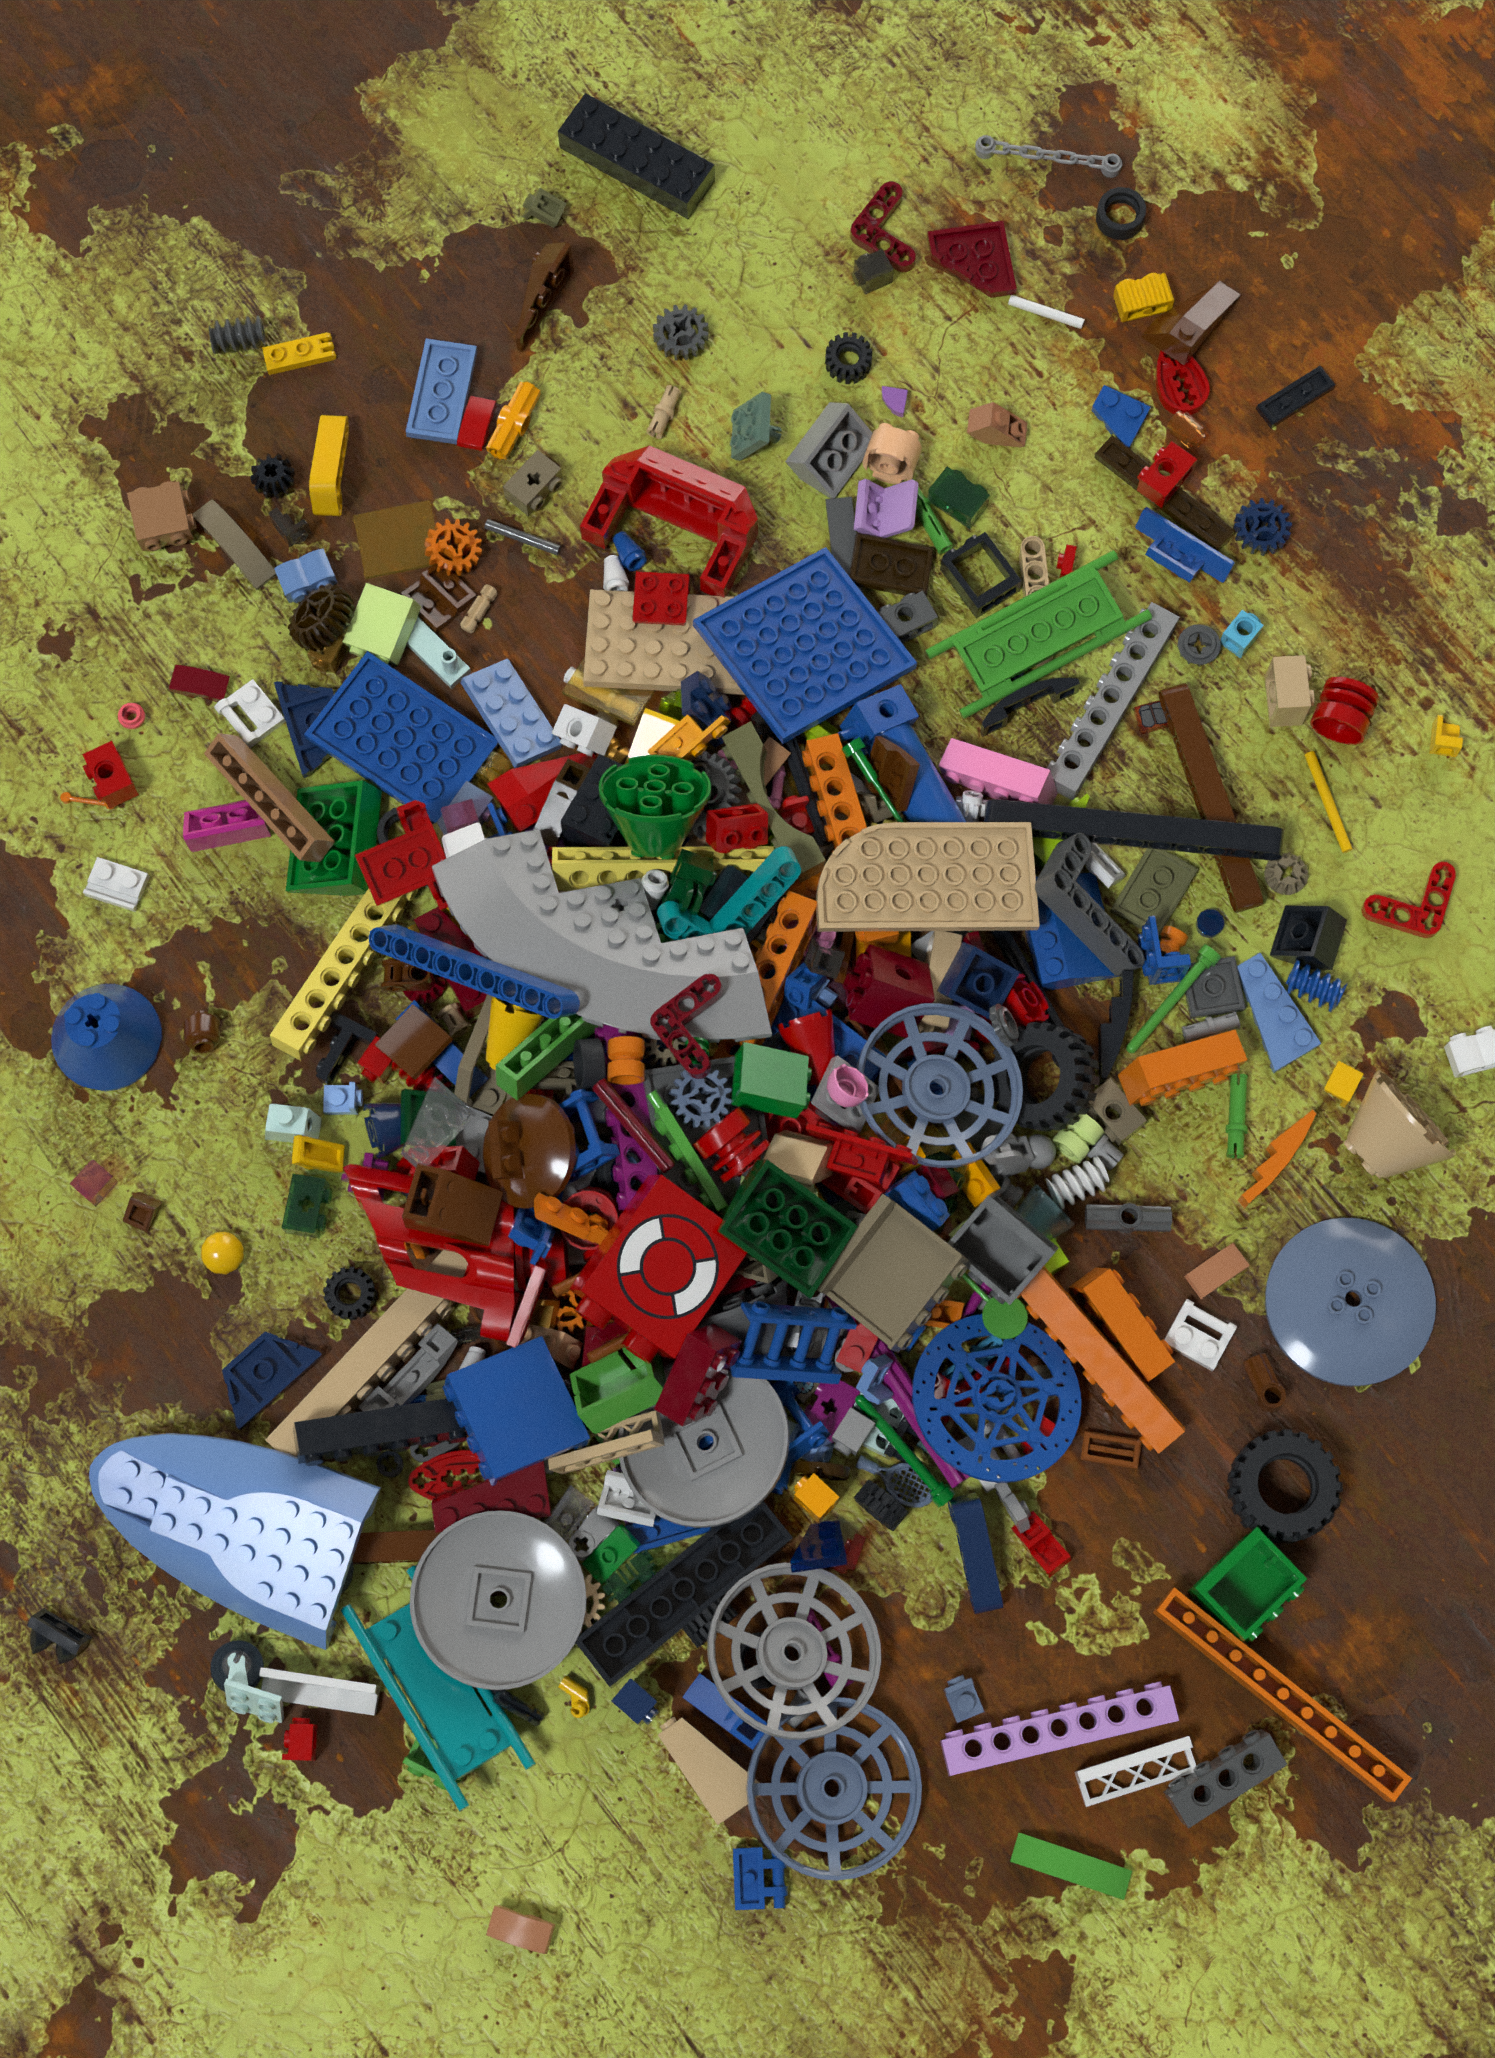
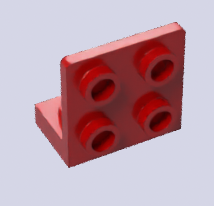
[632,571,690,626]

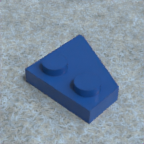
[1091,385,1151,449]

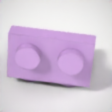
[854,479,918,538]

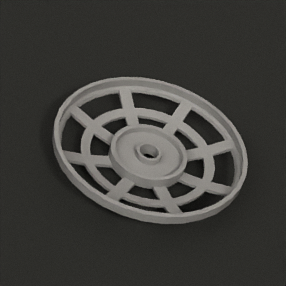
[707,1563,881,1740]

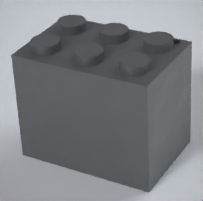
[948,1192,1058,1305]

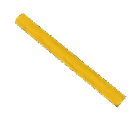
[1304,751,1353,853]

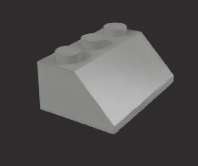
[785,402,872,499]

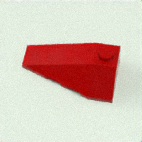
[487,752,597,832]

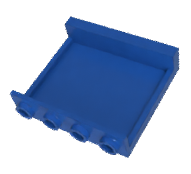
[443,1336,590,1486]

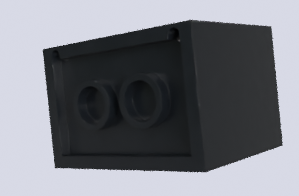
[560,754,627,847]

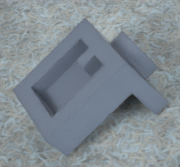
[943,1675,984,1723]

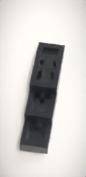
[1098,970,1133,1084]

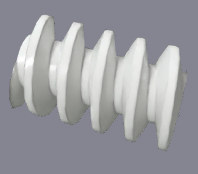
[1046,1156,1109,1210]

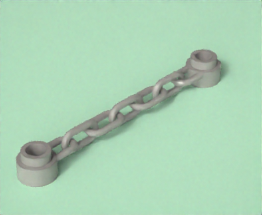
[975,135,1122,178]

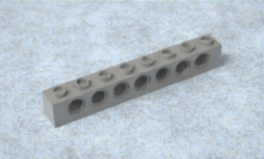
[1047,602,1180,800]

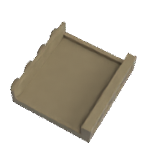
[817,1194,969,1353]

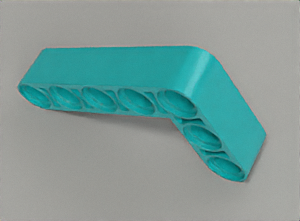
[657,846,801,941]

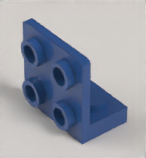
[1138,916,1191,985]

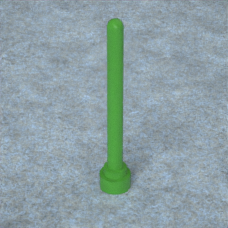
[1126,944,1221,1053]

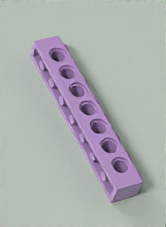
[940,1682,1179,1776]

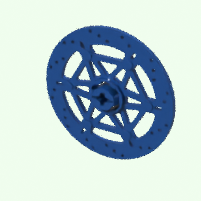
[912,1314,1081,1483]

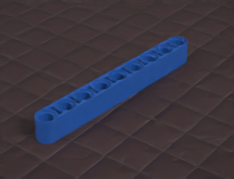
[369,924,580,1019]

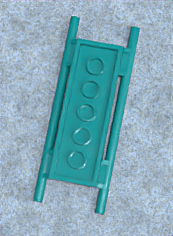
[341,1565,536,1812]

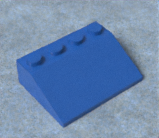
[1025,873,1120,992]

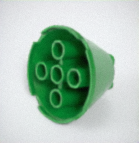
[599,755,711,859]

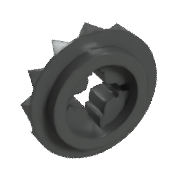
[1177,624,1221,667]
[989,1004,1019,1048]

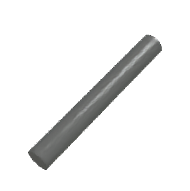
[484,519,561,556]

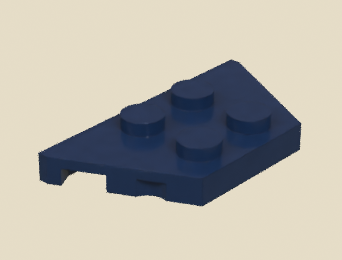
[274,681,334,778]
[222,1331,323,1431]

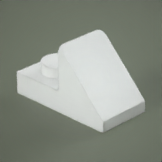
[441,823,488,858]

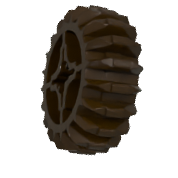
[288,583,355,651]

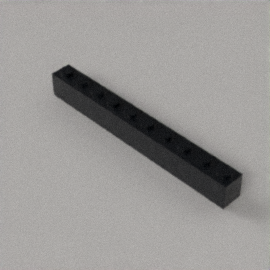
[293,1379,576,1466]

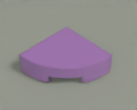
[882,386,908,417]

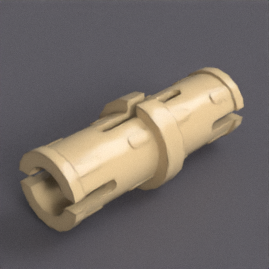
[646,385,682,439]

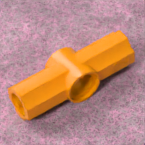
[486,381,541,460]

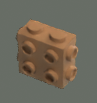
[127,481,196,551]

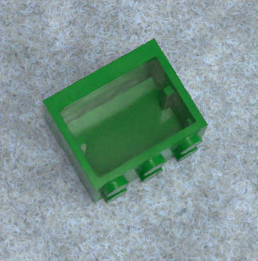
[1187,1527,1307,1643]

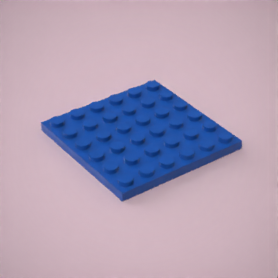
[693,547,917,744]

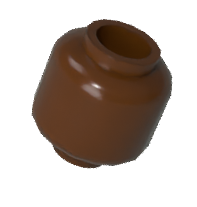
[183,1010,220,1053]

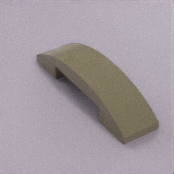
[193,499,277,591]

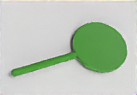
[962,1273,1028,1339]

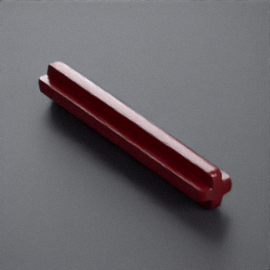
[593,1078,676,1173]

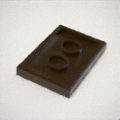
[849,533,934,597]

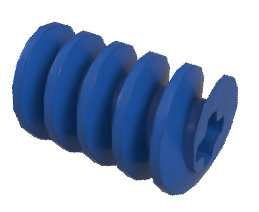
[1285,960,1348,1012]

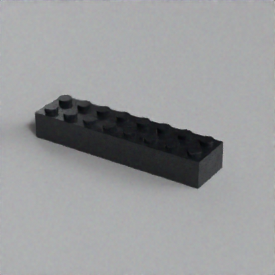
[575,1501,793,1689]

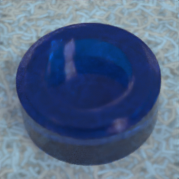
[1196,909,1224,938]

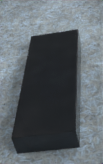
[1256,366,1335,429]

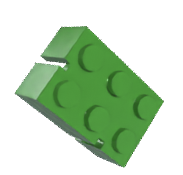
[570,1347,667,1435]

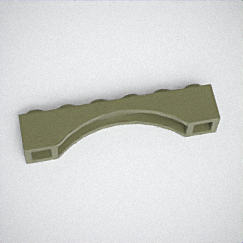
[722,721,826,883]

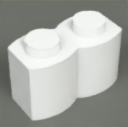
[1444,1026,1495,1078]

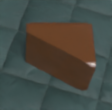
[122,1192,162,1232]

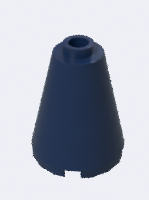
[363,1103,405,1159]

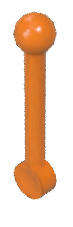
[60,792,115,810]

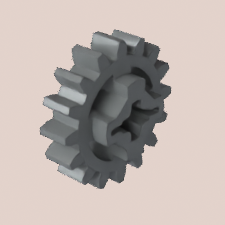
[653,304,709,361]

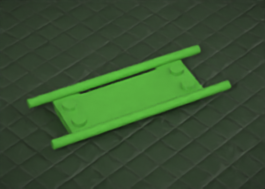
[925,550,1152,719]

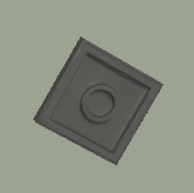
[1185,956,1246,1019]

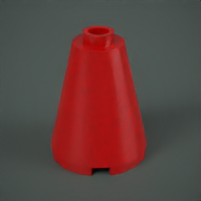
[972,974,1049,1043]
[777,1009,835,1089]

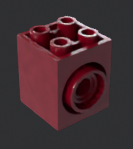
[843,944,935,1038]

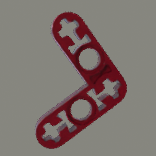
[850,181,916,272]
[650,974,723,1079]

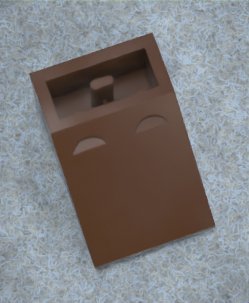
[402,1163,504,1246]

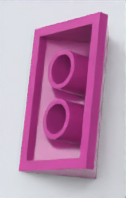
[183,800,271,852]

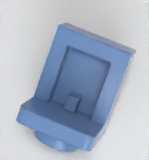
[856,1354,893,1405]

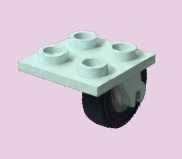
[210,1640,284,1723]

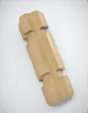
[460,584,497,633]

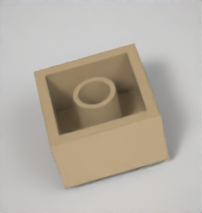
[1264,655,1314,727]

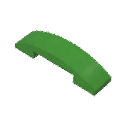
[1010,1833,1132,1900]

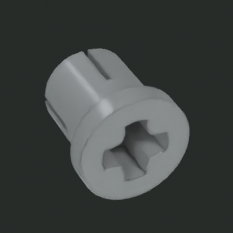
[1087,1134,1124,1171]

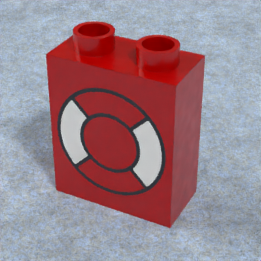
[569,1174,747,1364]

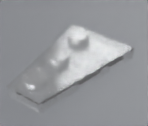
[401,1077,477,1167]

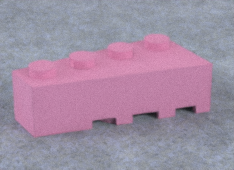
[939,738,1058,805]

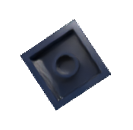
[937,942,1020,1020]

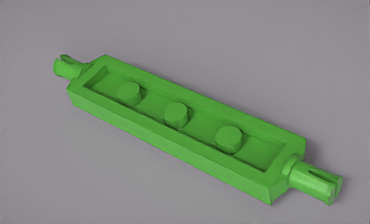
[646,1090,729,1219]

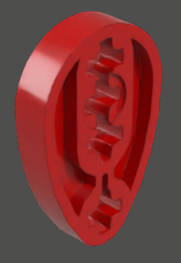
[1155,350,1210,416]
[408,1450,481,1501]

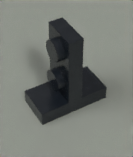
[316,1011,380,1085]

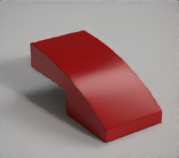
[457,396,496,451]
[1011,1511,1072,1578]

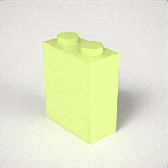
[342,583,421,665]

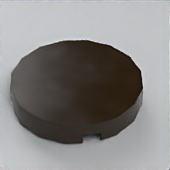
[793,1461,851,1481]

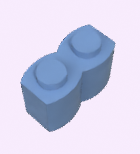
[274,549,338,603]

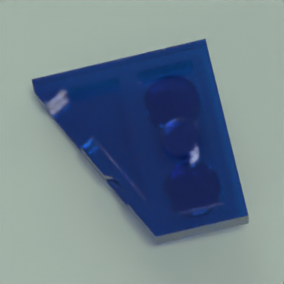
[790,1520,847,1573]

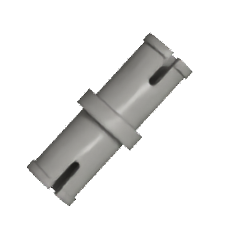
[1182,1011,1240,1043]

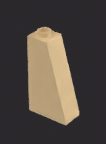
[917,931,962,1033]
[658,1717,760,1825]

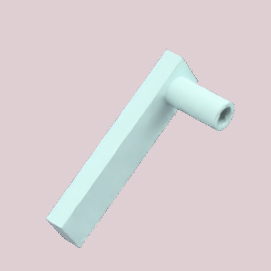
[406,617,471,689]

